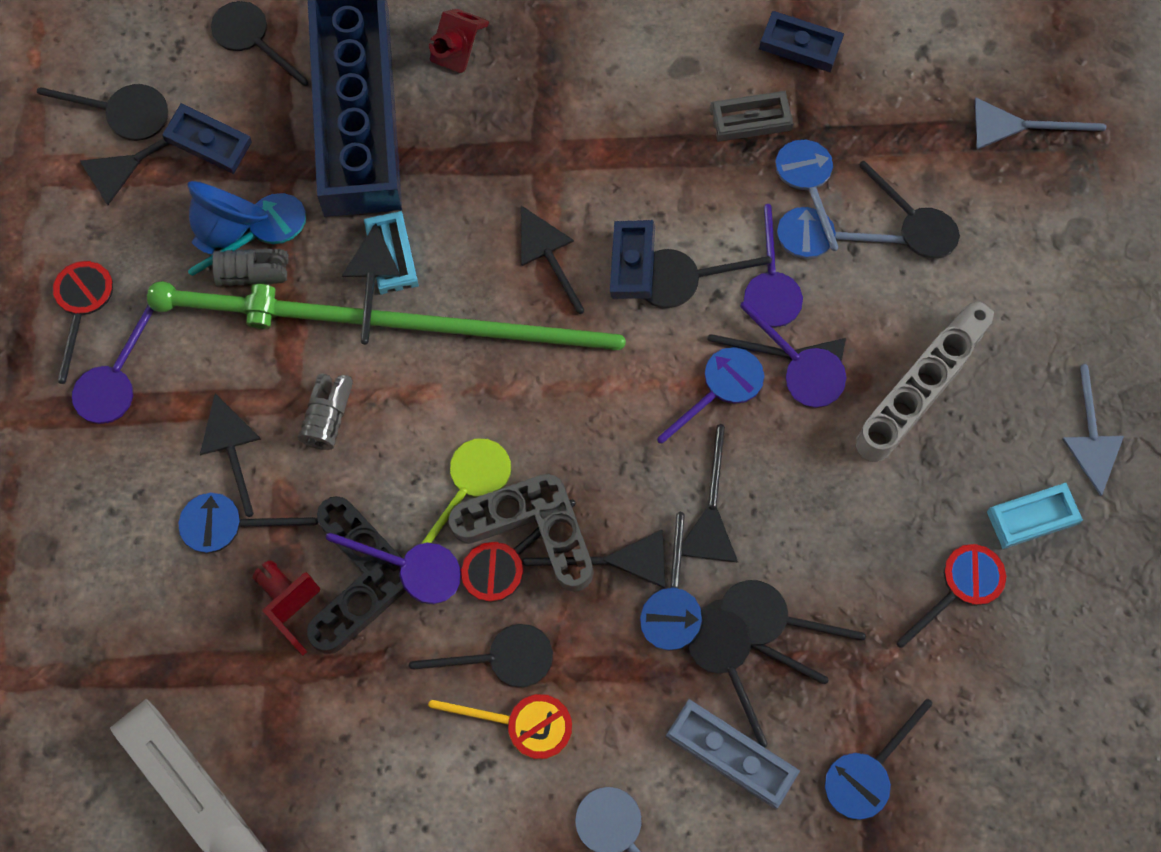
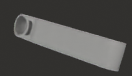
[856,301,994,462]
[110,699,267,852]

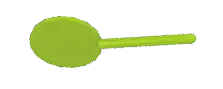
[421,439,511,544]

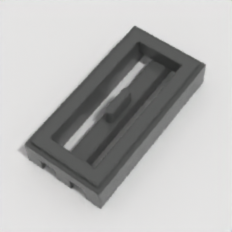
[710,91,793,142]

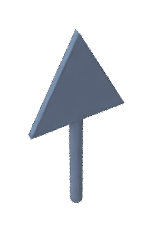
[1063,364,1124,496]

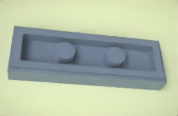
[665,699,800,809]

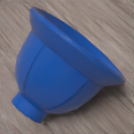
[187,181,268,254]

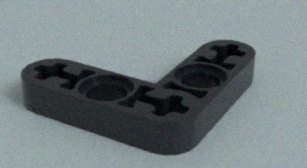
[307,496,406,654]

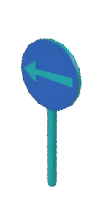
[188,193,306,276]

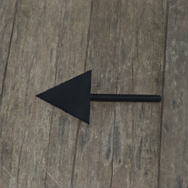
[521,205,584,314]
[342,223,401,345]
[200,393,261,517]

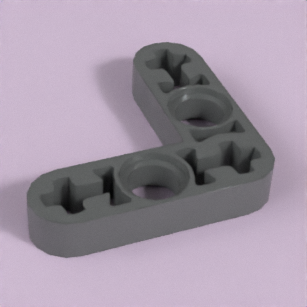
[449,474,594,592]

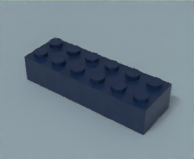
[308,0,402,217]

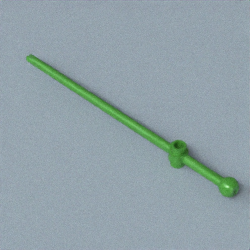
[147,281,626,350]

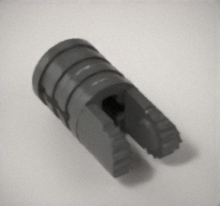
[213,249,289,287]
[298,374,353,450]

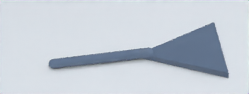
[975,97,1106,149]

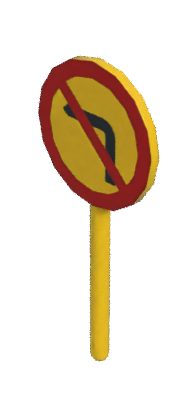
[428,694,572,759]

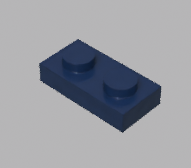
[759,11,844,73]
[162,103,252,174]
[610,220,655,299]

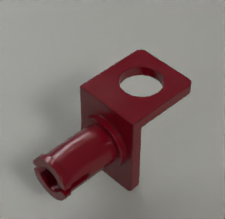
[429,9,489,73]
[253,560,321,656]

